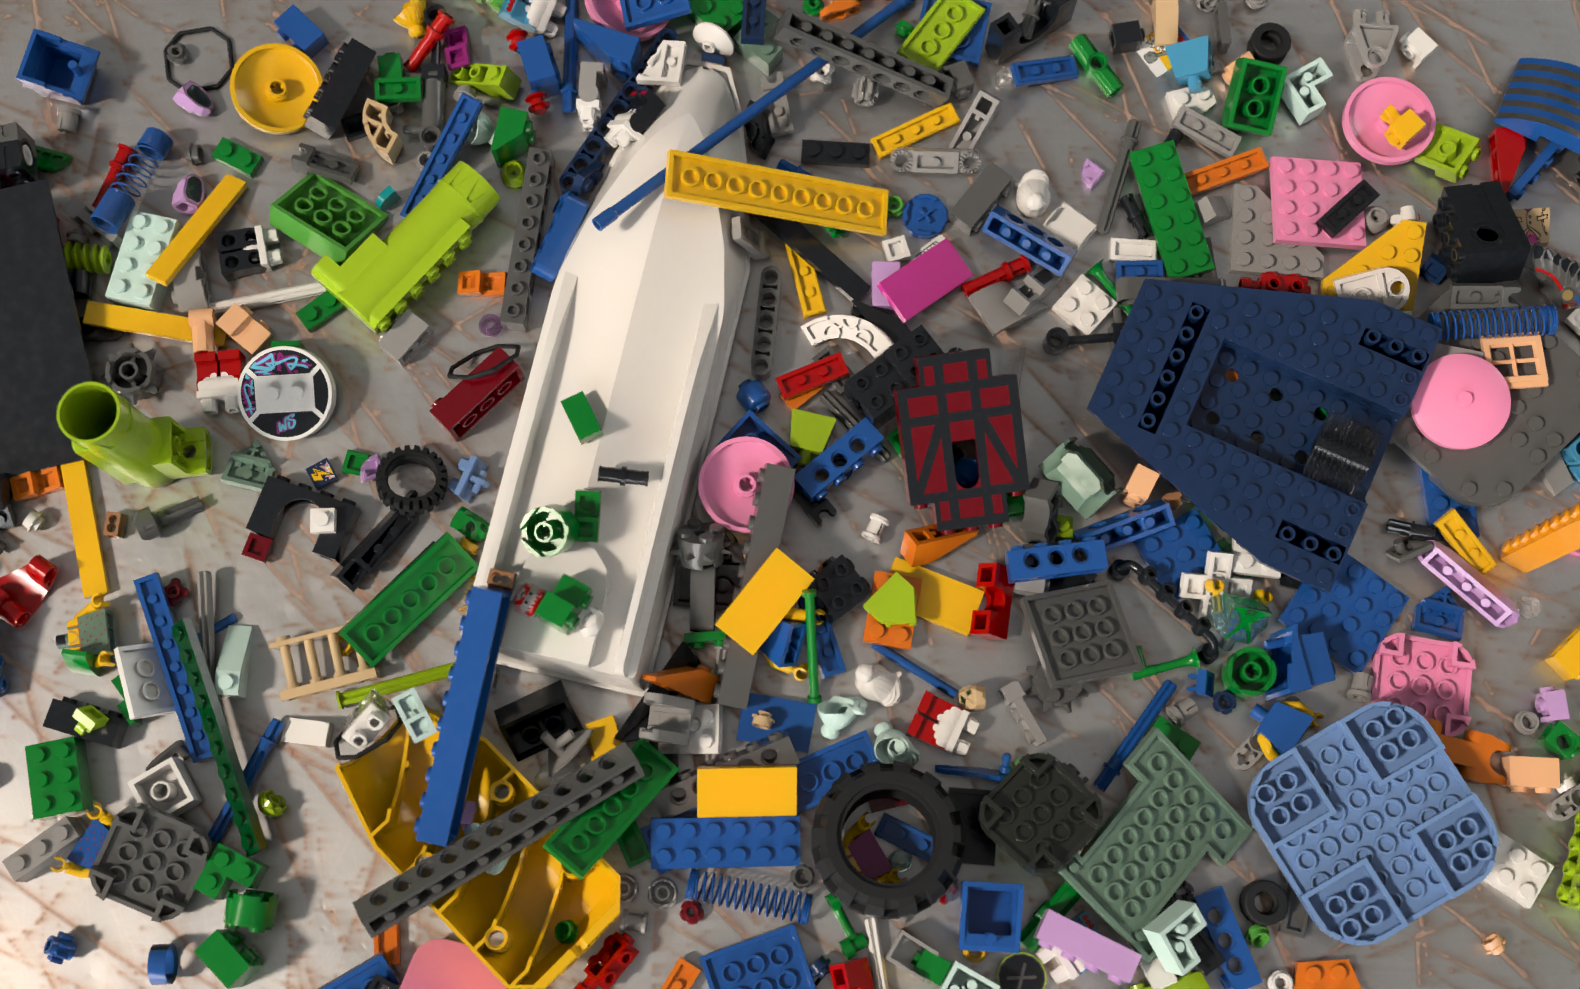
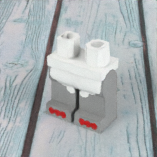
[576,61,608,132]

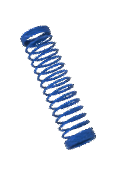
[1427,304,1559,342]
[685,868,813,925]

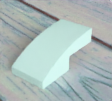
[391,687,437,744]

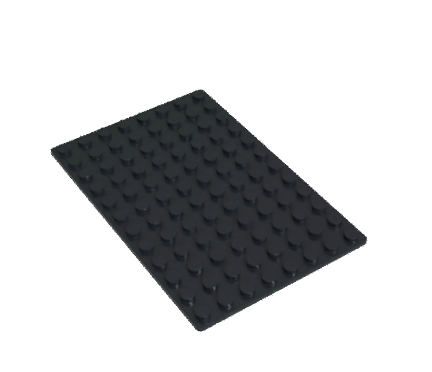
[0,180,93,477]

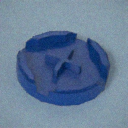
[902,194,948,239]

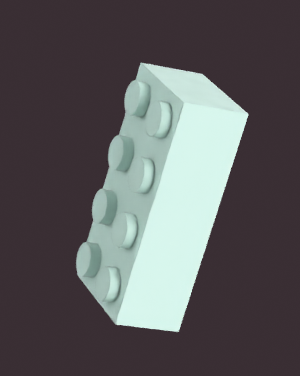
[105,210,183,313]

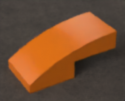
[457,270,508,297]
[9,466,64,501]

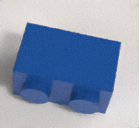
[274,4,329,59]

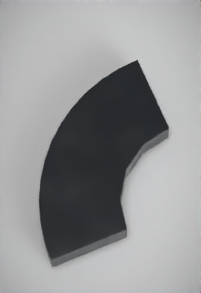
[744,100,776,160]

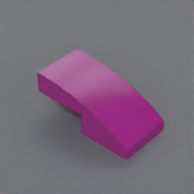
[444,25,471,71]

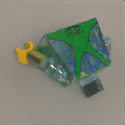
[1205,579,1273,651]

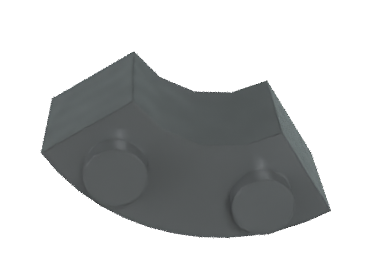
[1019,477,1063,546]

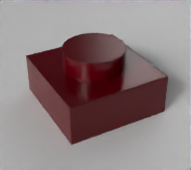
[241,532,275,564]

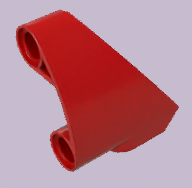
[0,555,58,630]

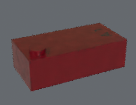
[429,346,525,442]

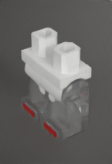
[342,688,392,751]

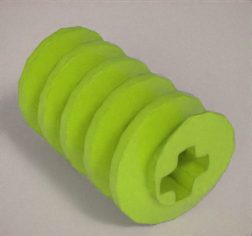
[63,241,112,274]

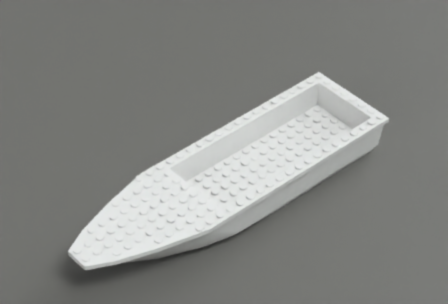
[461,58,750,697]

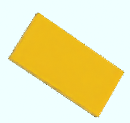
[714,548,814,655]
[889,557,985,637]
[697,765,797,818]

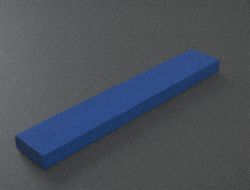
[400,92,484,218]

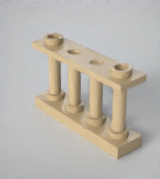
[269,619,382,702]

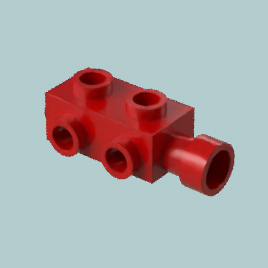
[1238,271,1311,294]
[573,931,639,989]

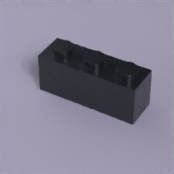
[43,696,129,749]

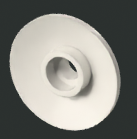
[693,22,735,58]

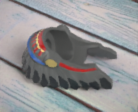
[1524,242,1580,310]

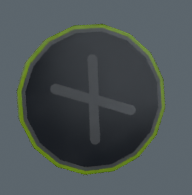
[996,952,1047,989]

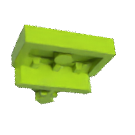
[863,572,917,627]

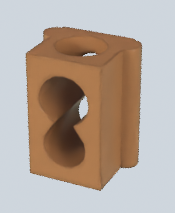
[1161,492,1182,511]
[103,511,128,539]
[487,568,517,592]

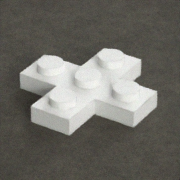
[1178,550,1253,625]

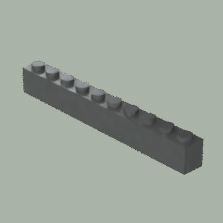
[712,463,796,709]

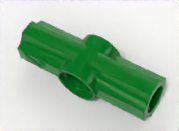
[1068,34,1124,99]
[1020,881,1082,952]

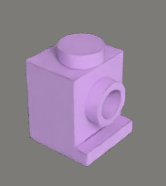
[1535,686,1570,723]

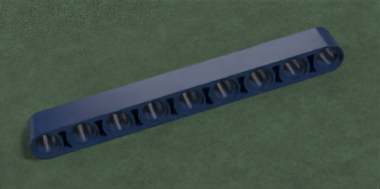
[559,28,679,197]

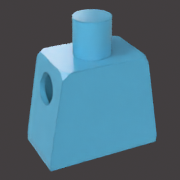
[1165,35,1213,94]

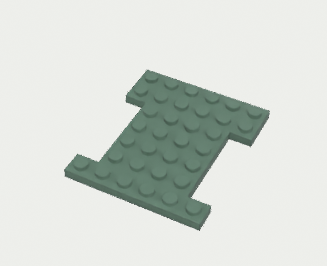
[1058,727,1253,963]

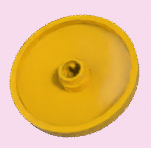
[230,43,323,135]

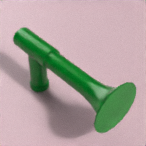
[1085,259,1132,317]
[1131,645,1201,681]

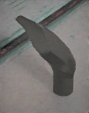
[145,740,190,771]

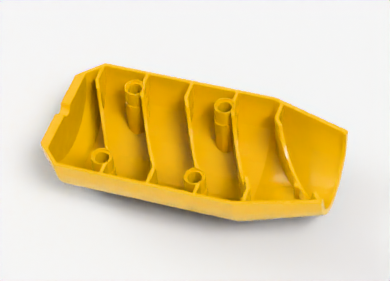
[334,704,621,989]

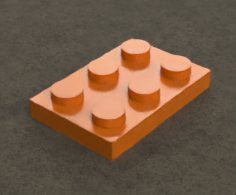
[862,570,922,651]

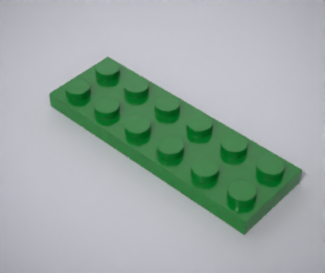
[1128,140,1215,278]
[338,532,479,668]
[543,739,679,880]

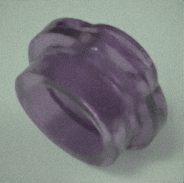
[479,314,502,337]

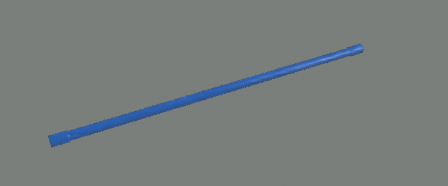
[592,0,915,231]

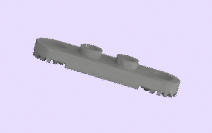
[890,147,981,174]

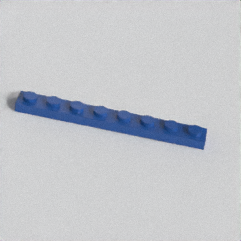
[133,572,214,763]

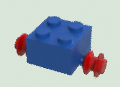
[506,28,563,115]

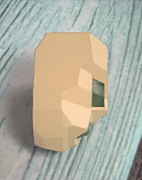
[958,684,986,712]

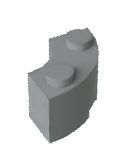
[171,246,211,312]

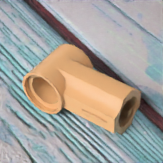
[188,308,217,353]

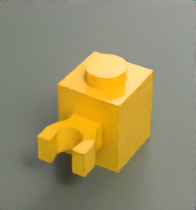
[1379,104,1426,150]

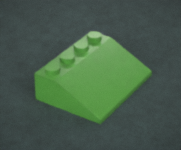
[269,173,389,266]

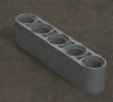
[751,266,782,381]
[1115,276,1226,306]

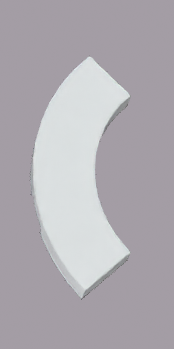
[801,315,894,359]

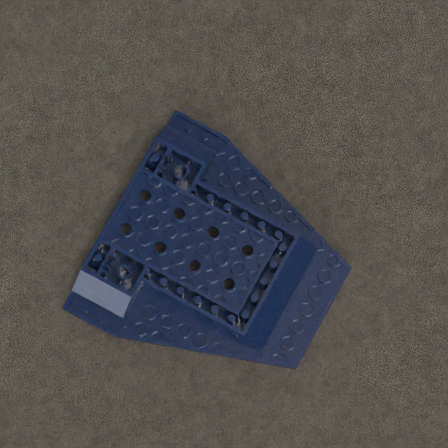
[1086,279,1443,593]

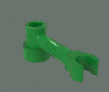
[825,893,869,960]

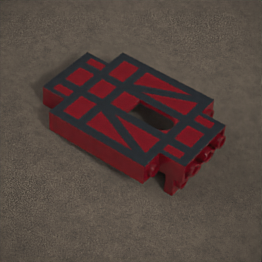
[893,348,1030,535]

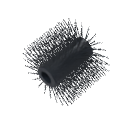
[1302,409,1384,497]

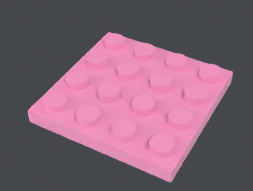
[1269,156,1366,250]

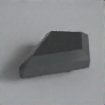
[1385,539,1434,563]

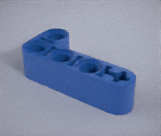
[530,191,589,282]

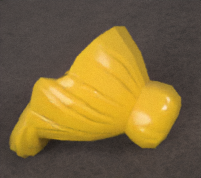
[392,0,427,38]

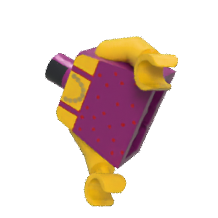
[842,812,907,883]

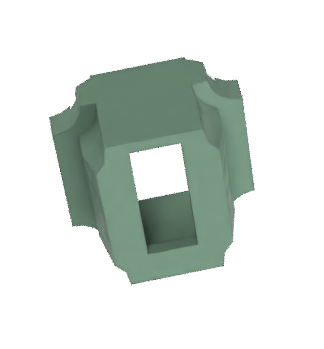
[1038,436,1123,520]

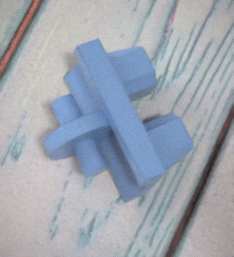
[448,455,490,503]

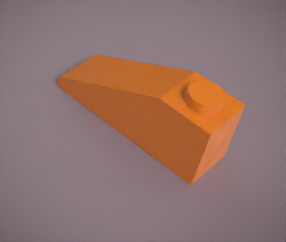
[900,524,978,567]
[641,665,719,704]

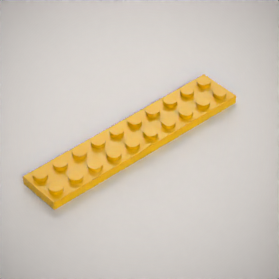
[664,149,889,237]

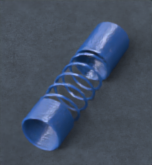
[90,127,173,234]

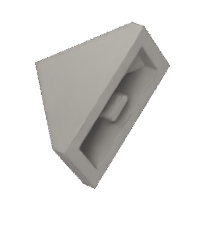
[1194,196,1232,229]

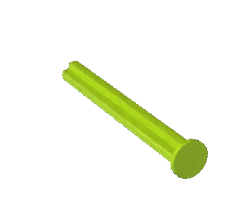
[336,662,455,710]

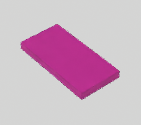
[876,238,973,323]

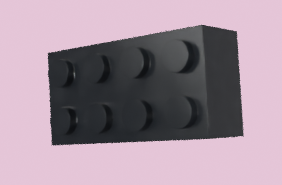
[303,38,377,139]

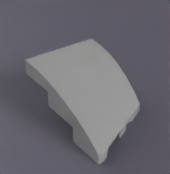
[968,280,1049,337]

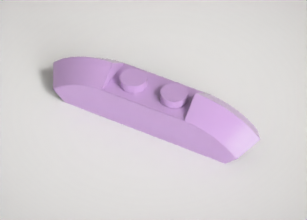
[1418,540,1520,628]

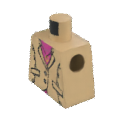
[1513,207,1550,248]

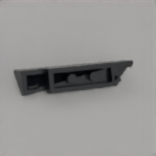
[330,490,419,592]
[613,641,701,746]

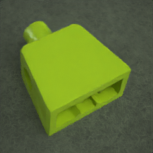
[790,408,836,467]

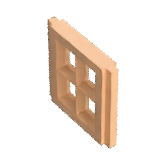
[1480,331,1549,390]

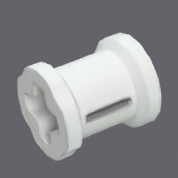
[861,513,890,544]

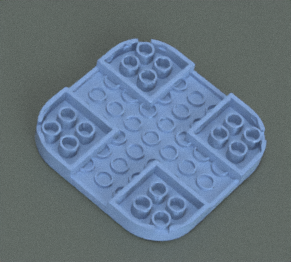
[1247,701,1499,945]

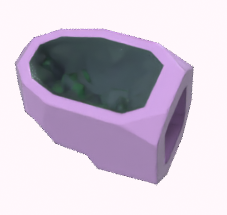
[172,81,214,117]
[172,174,205,214]

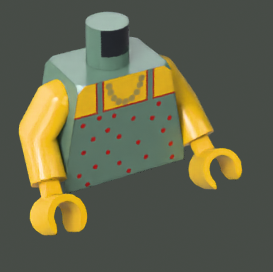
[55,592,117,668]

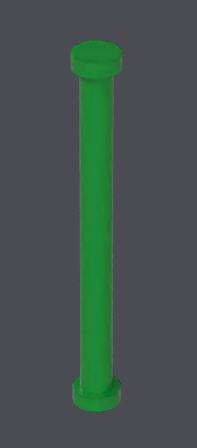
[802,589,822,704]

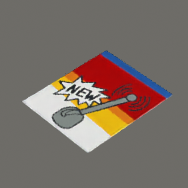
[1136,26,1189,77]

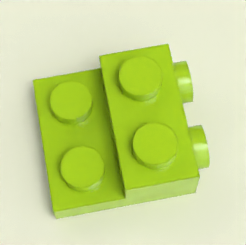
[1414,123,1482,184]

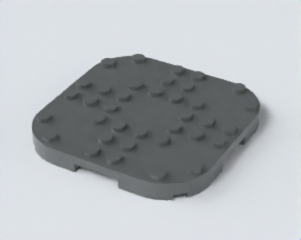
[1389,289,1580,507]

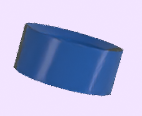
[147,943,178,985]

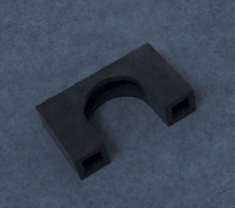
[985,0,1077,66]
[246,475,362,564]

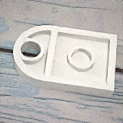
[1332,267,1410,310]

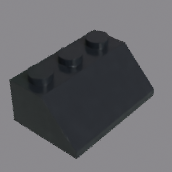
[494,680,584,762]

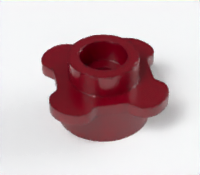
[164,578,189,606]

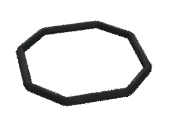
[163,26,234,91]
[447,344,521,380]
[333,705,403,761]

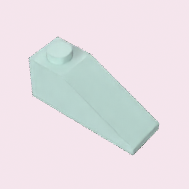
[214,625,254,699]

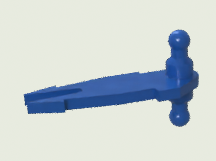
[935,753,1012,784]

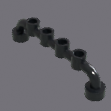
[1109,559,1219,665]

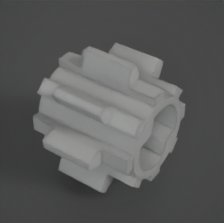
[852,77,880,107]

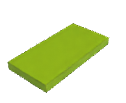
[896,0,985,72]

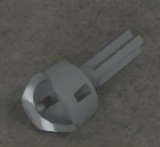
[133,496,204,540]

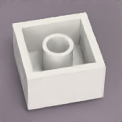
[127,757,203,816]

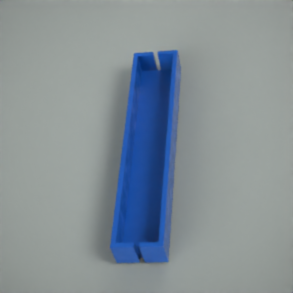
[414,585,512,847]

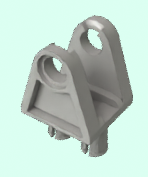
[1344,9,1399,83]
[638,692,701,745]

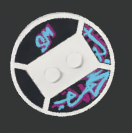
[237,346,336,441]

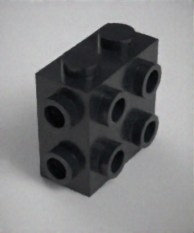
[807,554,872,625]

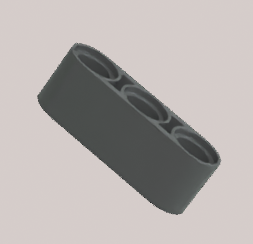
[690,565,717,632]

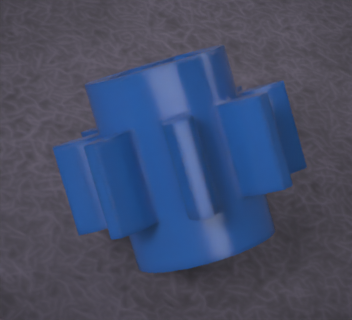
[44,931,77,965]

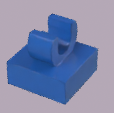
[1187,670,1215,698]

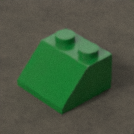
[491,107,536,168]

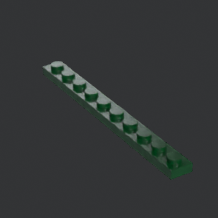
[171,617,268,857]

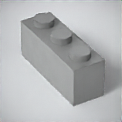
[2,816,85,882]

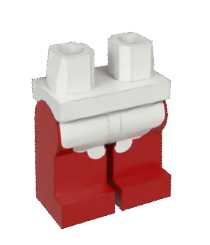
[194,349,246,415]
[906,690,980,756]

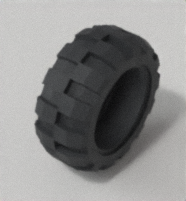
[811,760,966,919]

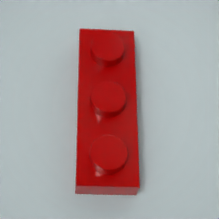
[775,352,850,401]

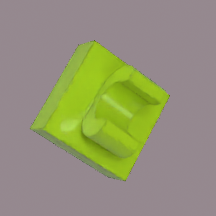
[72,704,109,736]

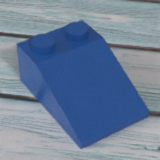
[573,18,643,81]
[715,409,802,468]

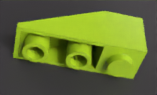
[448,63,522,100]

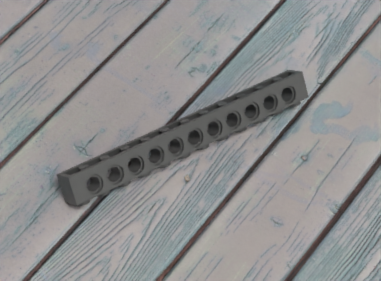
[352,742,645,938]

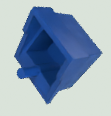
[16,29,100,105]
[1263,624,1336,701]
[958,881,1024,953]

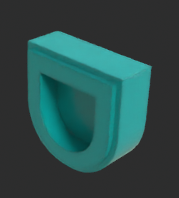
[375,185,401,211]

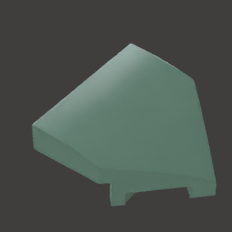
[221,440,275,492]

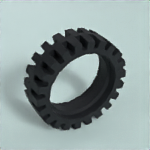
[376,445,448,516]

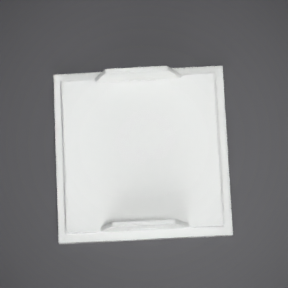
[1040,200,1098,261]

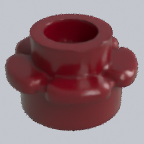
[679,900,704,925]

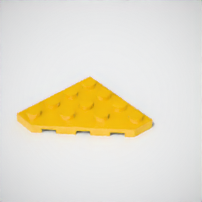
[1319,220,1427,315]

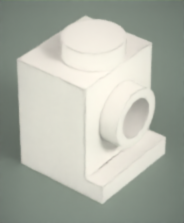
[1399,27,1438,69]

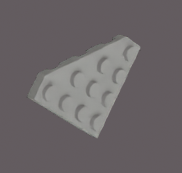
[1229,184,1324,281]

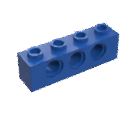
[981,205,1078,277]
[794,417,884,503]
[1073,499,1176,558]
[1004,537,1109,584]
[1191,886,1263,989]

